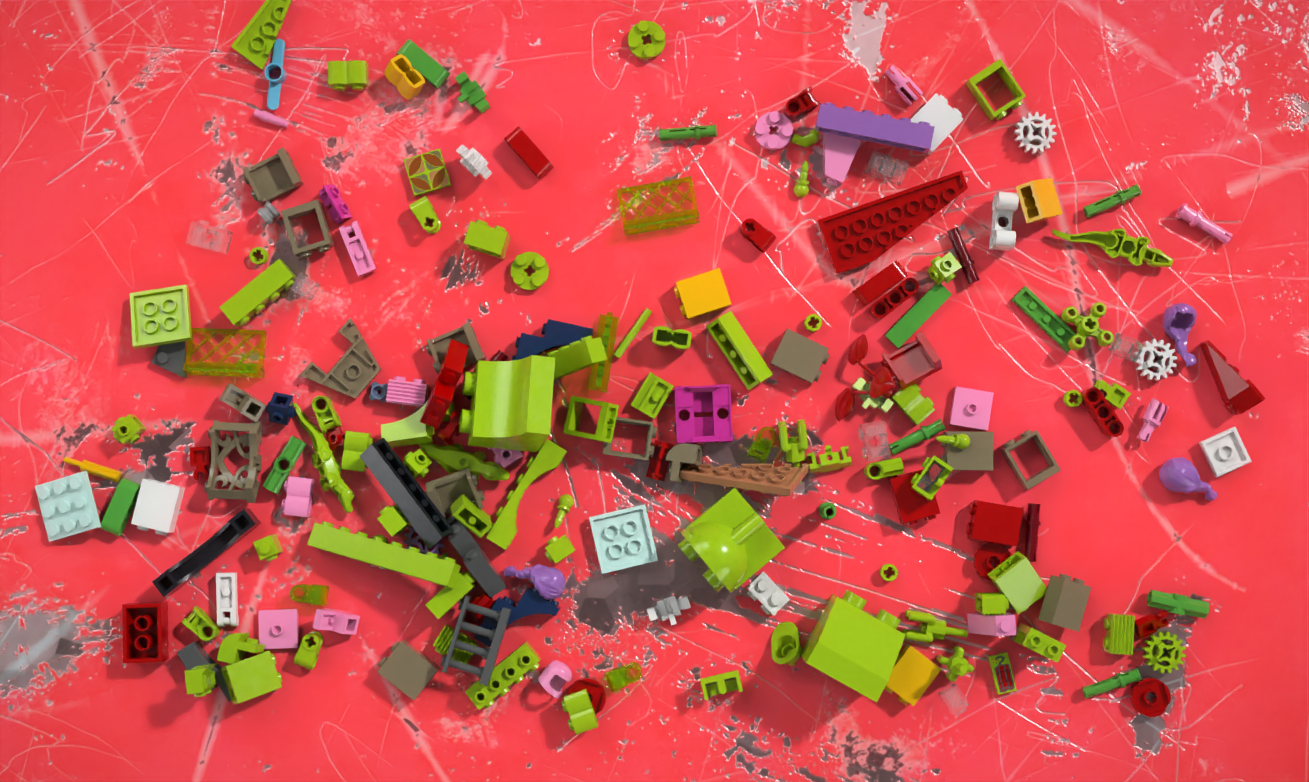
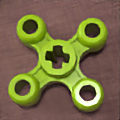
[1061,302,1114,351]

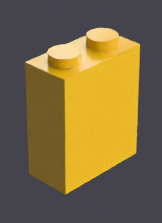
[1016,178,1063,223]
[673,268,732,320]
[884,644,941,707]

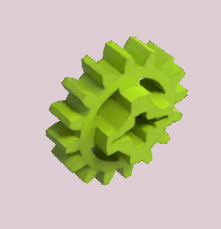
[1142,631,1186,673]

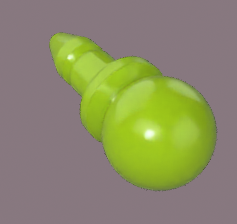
[794,161,809,198]
[936,434,970,449]
[554,494,574,529]

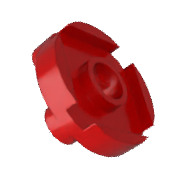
[438,410,461,445]
[974,542,1012,581]
[1130,677,1171,717]
[567,678,606,715]

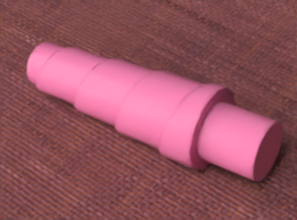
[253,109,289,128]

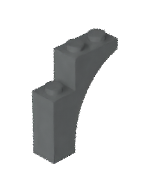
[447,515,506,598]
[177,640,232,702]

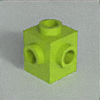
[927,252,962,285]
[111,414,147,444]
[403,449,432,479]

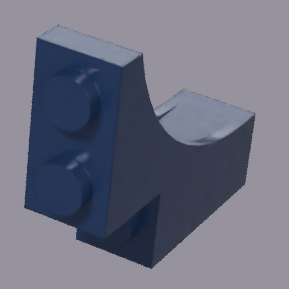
[512,319,594,361]
[474,586,561,647]

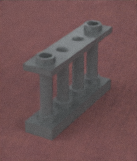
[440,595,512,686]

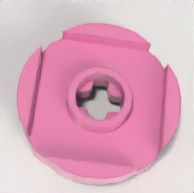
[755,111,793,150]

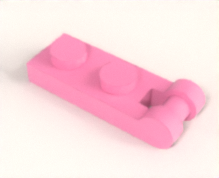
[339,221,377,277]

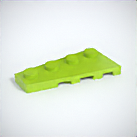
[231,0,293,71]

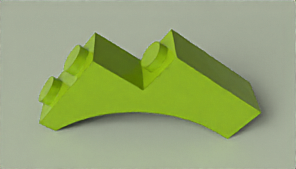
[381,394,455,448]

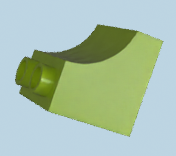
[459,355,555,452]

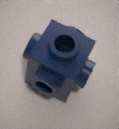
[266,392,296,425]

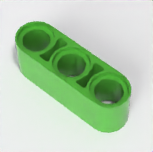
[396,39,450,89]
[100,478,141,536]

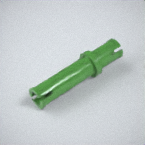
[659,124,717,141]
[1083,184,1141,218]
[888,419,946,455]
[1082,668,1142,699]

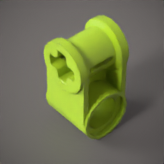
[409,195,441,234]
[312,396,342,433]
[182,606,220,641]
[293,631,323,670]

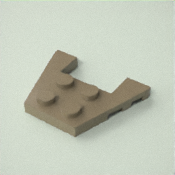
[300,318,382,399]

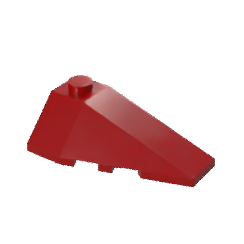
[1200,340,1266,415]

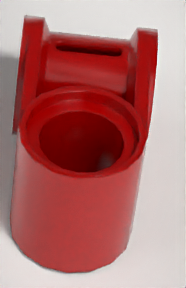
[783,87,821,119]
[740,218,776,253]

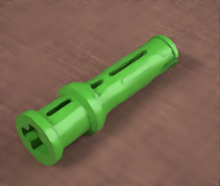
[818,502,837,520]

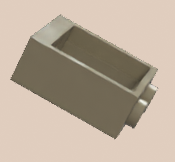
[281,200,334,258]
[603,417,657,461]
[1000,429,1061,490]

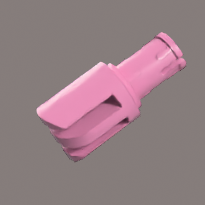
[885,65,924,106]
[1137,398,1169,443]

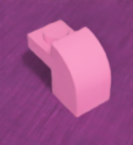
[313,608,360,635]

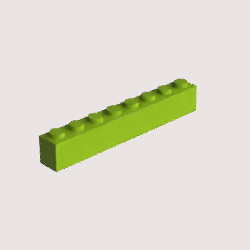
[307,521,461,589]

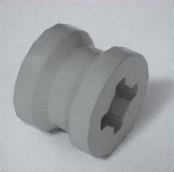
[257,201,281,225]

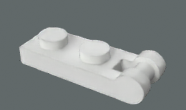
[216,572,239,627]

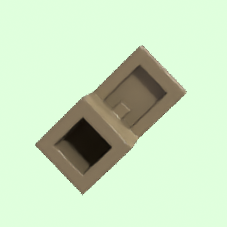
[219,383,267,422]
[666,443,703,483]

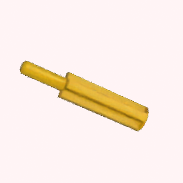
[63,457,122,483]

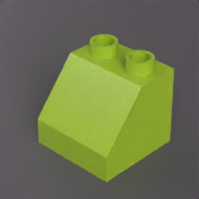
[801,590,906,702]

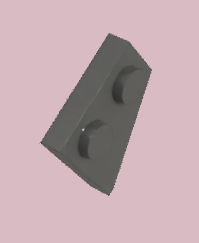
[151,341,188,378]

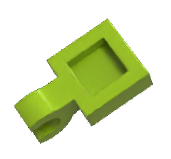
[1094,380,1131,409]

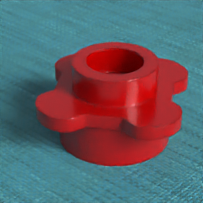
[327,428,345,450]

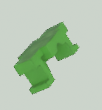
[455,71,491,114]

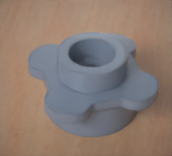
[369,382,388,402]

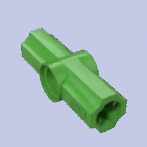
[263,436,307,494]
[1147,589,1209,619]

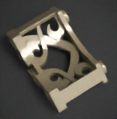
[204,420,262,503]

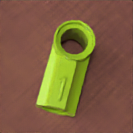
[864,457,904,480]

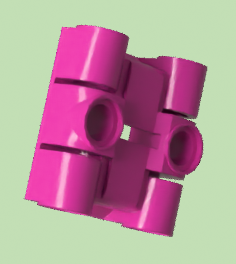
[674,384,733,444]

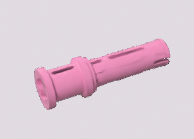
[1175,202,1233,244]

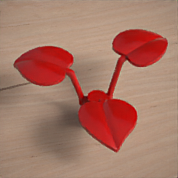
[835,334,896,422]

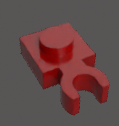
[189,446,211,480]
[1135,611,1169,639]

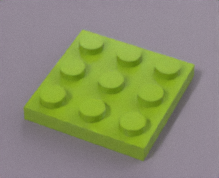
[129,284,192,349]

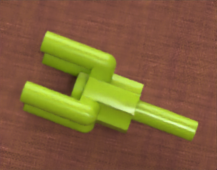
[778,419,808,483]
[902,610,968,643]
[936,645,974,682]

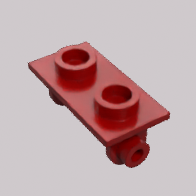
[646,440,674,481]

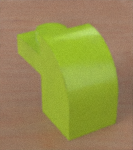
[217,632,265,664]

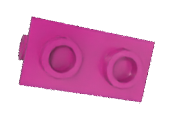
[319,184,352,224]

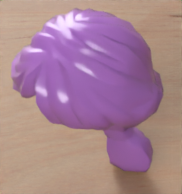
[1162,303,1197,367]
[1159,457,1218,501]
[504,564,566,600]

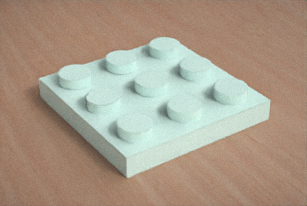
[35,471,101,542]
[589,504,658,574]

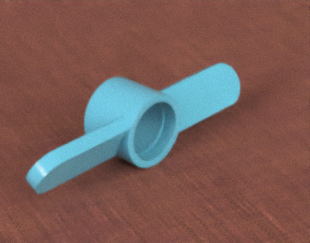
[264,39,287,110]

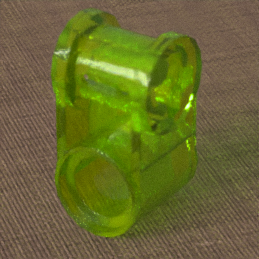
[746,426,776,464]
[290,584,329,606]
[604,662,642,692]

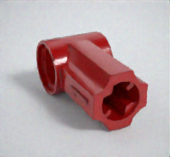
[464,591,495,625]

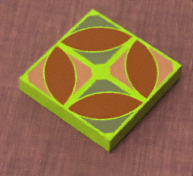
[403,148,451,197]

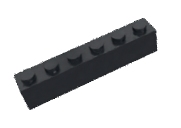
[360,438,454,549]

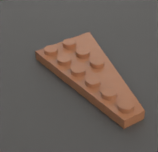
[680,464,809,497]

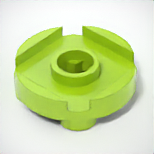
[628,20,665,60]
[511,252,549,290]

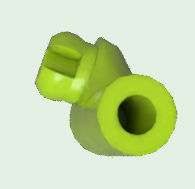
[791,130,820,147]

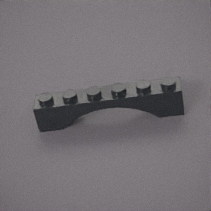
[152,508,261,597]

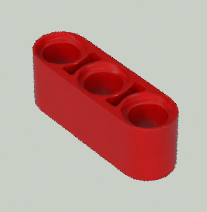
[504,126,554,180]
[852,260,908,307]
[869,277,919,320]
[1081,388,1124,437]

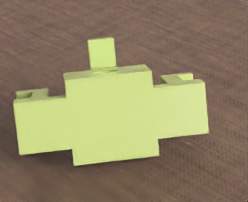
[852,377,894,413]

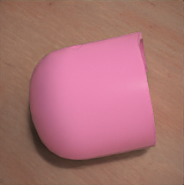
[538,660,572,699]

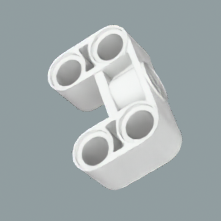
[989,191,1019,251]

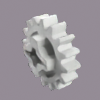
[1014,112,1057,154]
[456,145,492,180]
[1133,339,1177,381]

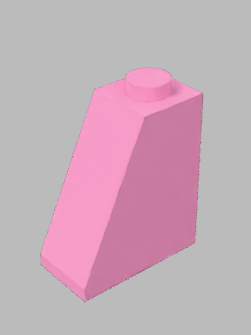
[823,132,861,186]
[967,612,1016,636]

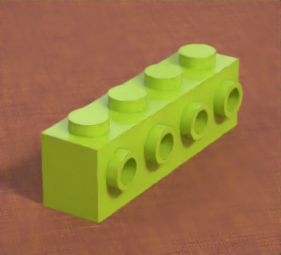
[219,259,298,327]
[706,311,773,391]
[547,336,607,380]
[465,641,541,710]

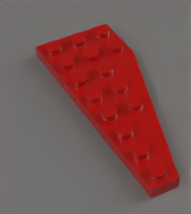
[817,170,968,275]

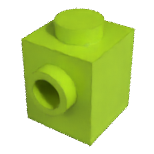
[253,534,283,562]
[545,534,576,563]

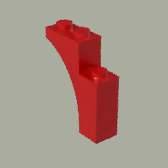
[420,339,469,429]

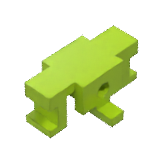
[806,445,852,473]

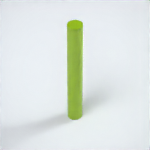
[613,308,652,359]

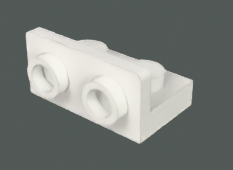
[747,571,790,616]

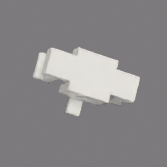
[647,595,691,625]

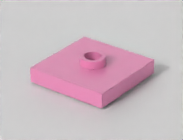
[949,386,994,431]
[258,609,299,649]

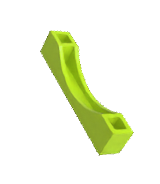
[486,439,568,550]

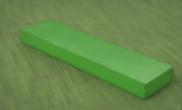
[884,283,952,349]
[1011,286,1077,353]

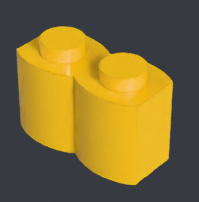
[384,54,425,100]

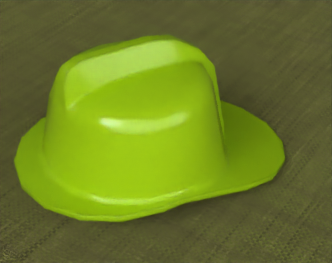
[771,622,802,666]

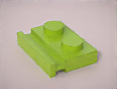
[631,372,674,419]

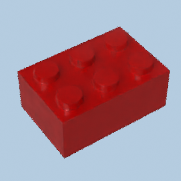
[122,601,169,663]

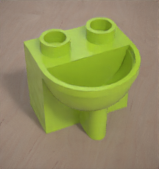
[678,487,785,593]

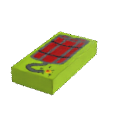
[988,652,1017,695]

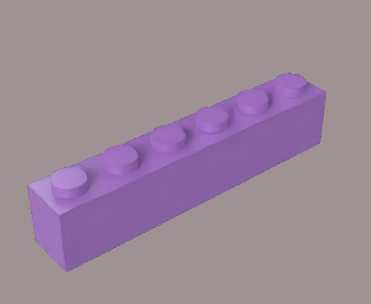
[815,102,935,153]

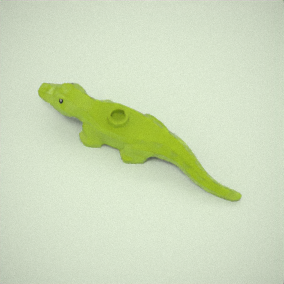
[1052,229,1173,267]
[293,403,354,513]
[419,442,510,481]

